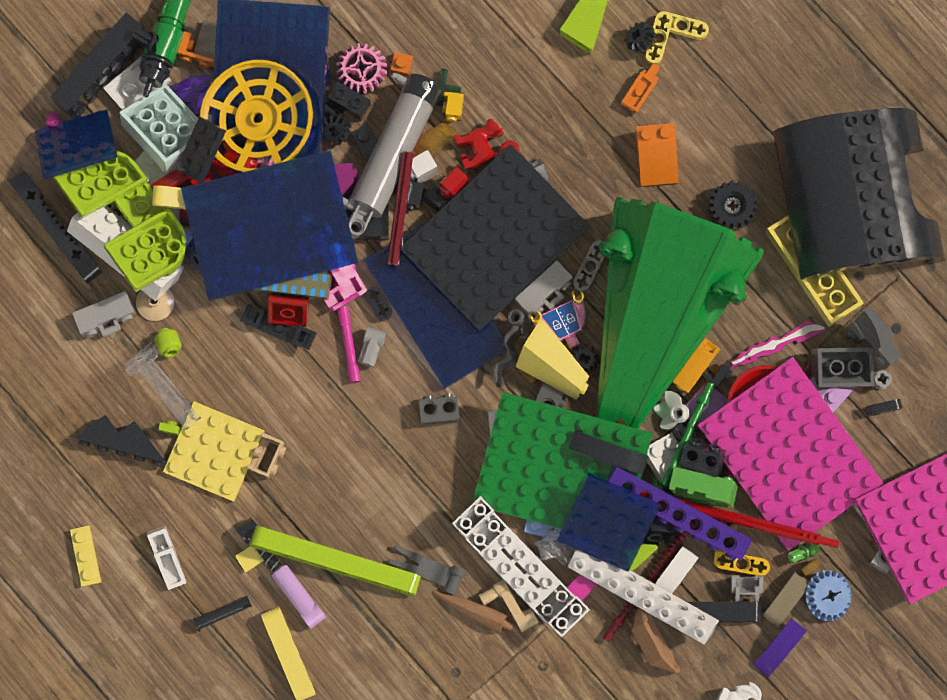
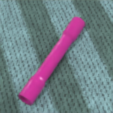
[337,306,361,383]

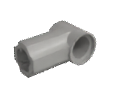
[358,326,387,367]

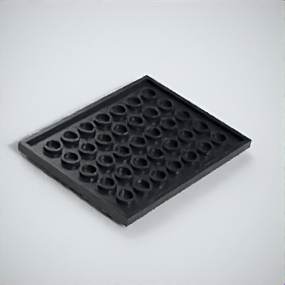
[400,144,590,332]

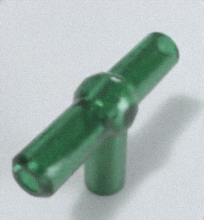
[437,68,461,107]

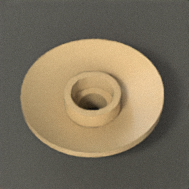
[136,289,174,321]

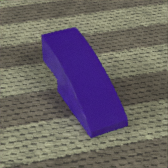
[753,618,807,677]

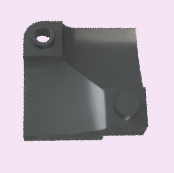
[845,306,902,369]

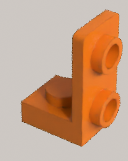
[178,31,216,68]

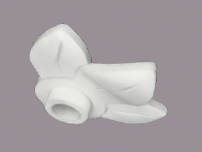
[654,391,689,430]

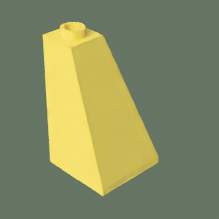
[516,319,589,400]

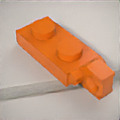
[621,63,660,114]

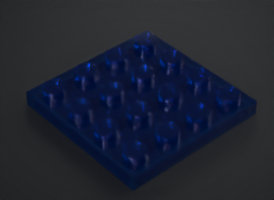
[35,109,118,179]
[557,473,660,572]

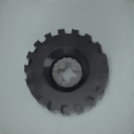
[708,181,757,231]

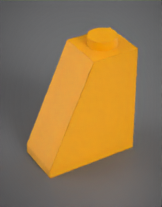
[673,338,720,393]

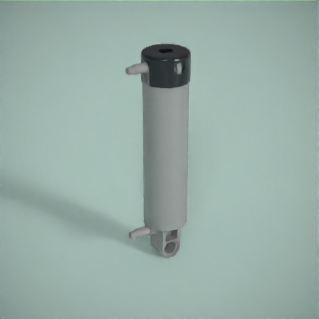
[332,73,442,239]

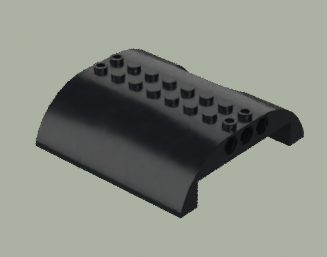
[773,108,945,280]

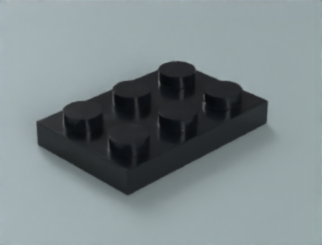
[176,116,226,183]

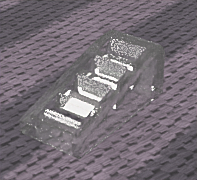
[540,527,575,568]

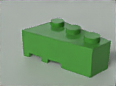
[669,467,738,509]

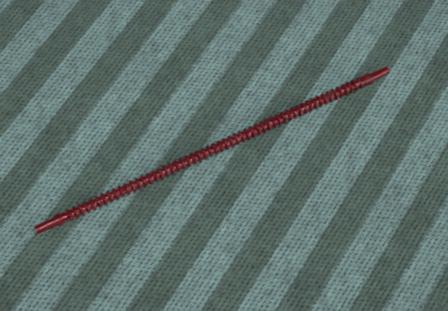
[602,345,824,642]

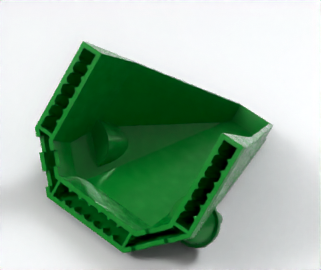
[596,197,764,428]

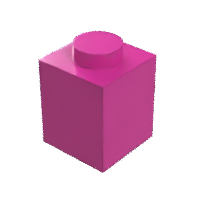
[567,574,597,601]

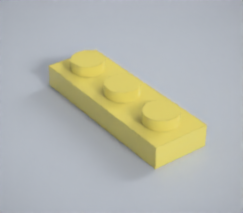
[70,526,102,587]

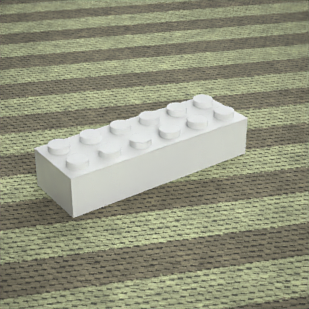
[67,206,184,301]

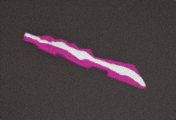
[730,320,825,369]

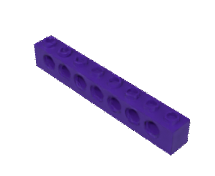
[603,465,753,561]

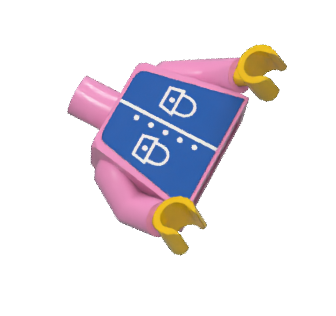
[528,289,586,349]

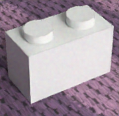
[410,150,438,183]

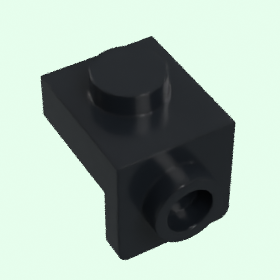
[702,360,734,386]

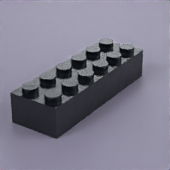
[50,12,146,120]

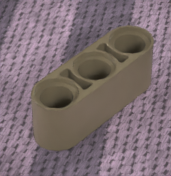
[762,571,809,628]

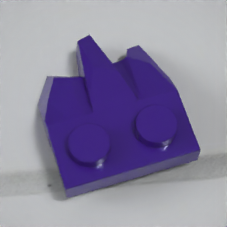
[169,76,214,116]

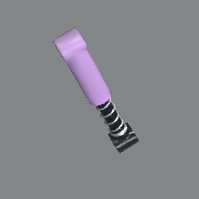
[236,517,326,629]

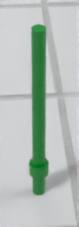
[660,382,715,487]

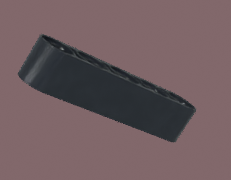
[687,602,762,622]

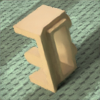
[247,433,286,478]

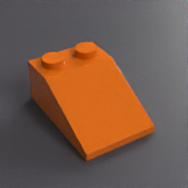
[635,123,679,187]

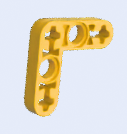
[713,521,770,576]

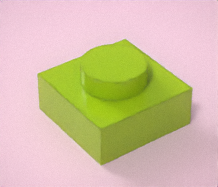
[158,420,181,436]

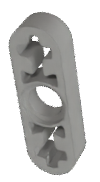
[573,240,605,292]

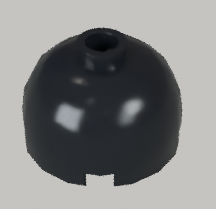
[635,513,674,546]

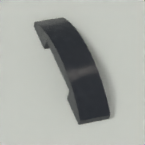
[240,304,317,350]
[569,430,649,474]

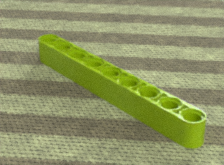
[250,526,421,596]

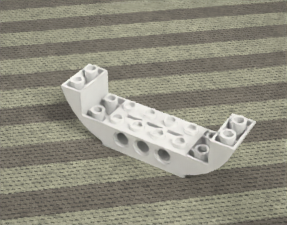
[452,496,590,637]

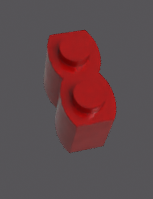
[439,166,469,201]

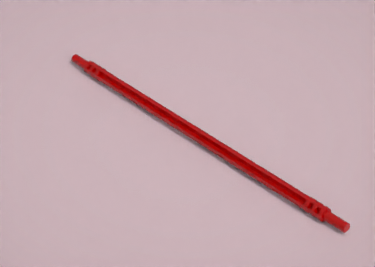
[638,491,840,548]

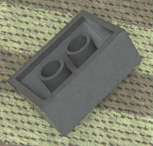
[811,347,874,387]

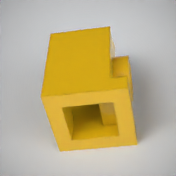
[442,92,464,122]

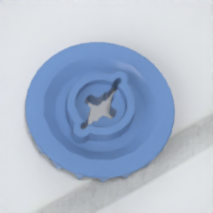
[806,570,853,621]

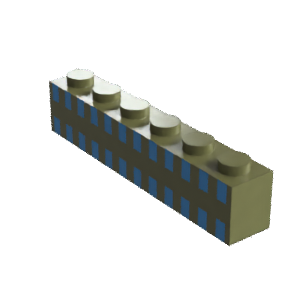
[213,259,332,300]

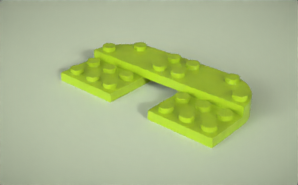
[51,149,186,292]

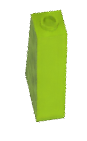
[560,0,608,54]

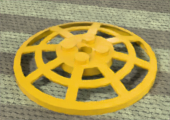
[200,60,313,174]

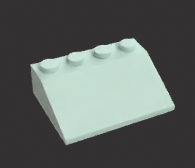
[119,83,198,175]

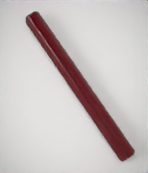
[387,151,414,265]

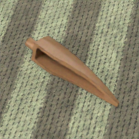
[433,590,514,633]

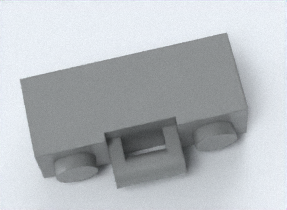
[515,261,573,317]
[72,291,136,338]

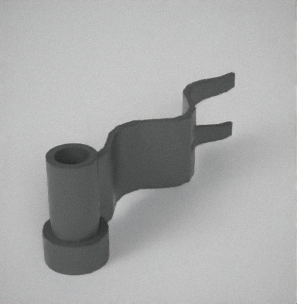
[493,309,532,386]
[388,545,467,595]

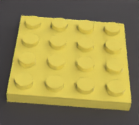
[163,402,265,502]

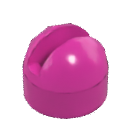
[45,111,61,128]

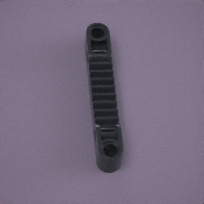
[8,170,103,284]

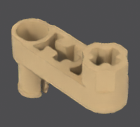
[479,579,539,632]

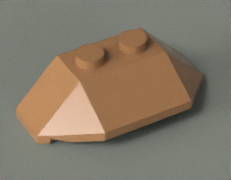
[630,607,680,673]

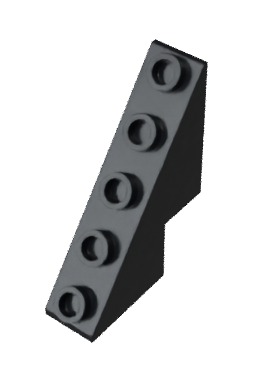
[76,415,167,467]

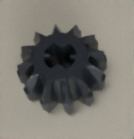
[624,22,657,55]
[320,113,352,145]
[570,344,601,376]

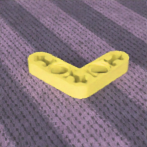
[645,12,709,65]

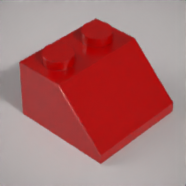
[268,293,310,327]

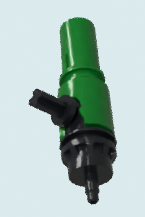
[130,0,191,98]

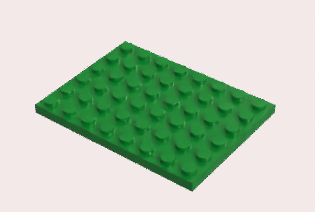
[472,392,653,546]

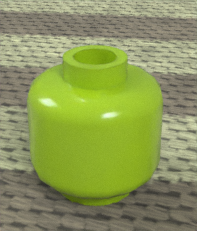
[154,328,182,358]

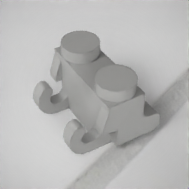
[730,575,763,602]

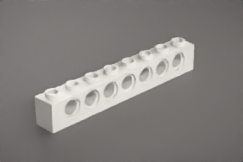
[568,544,719,645]

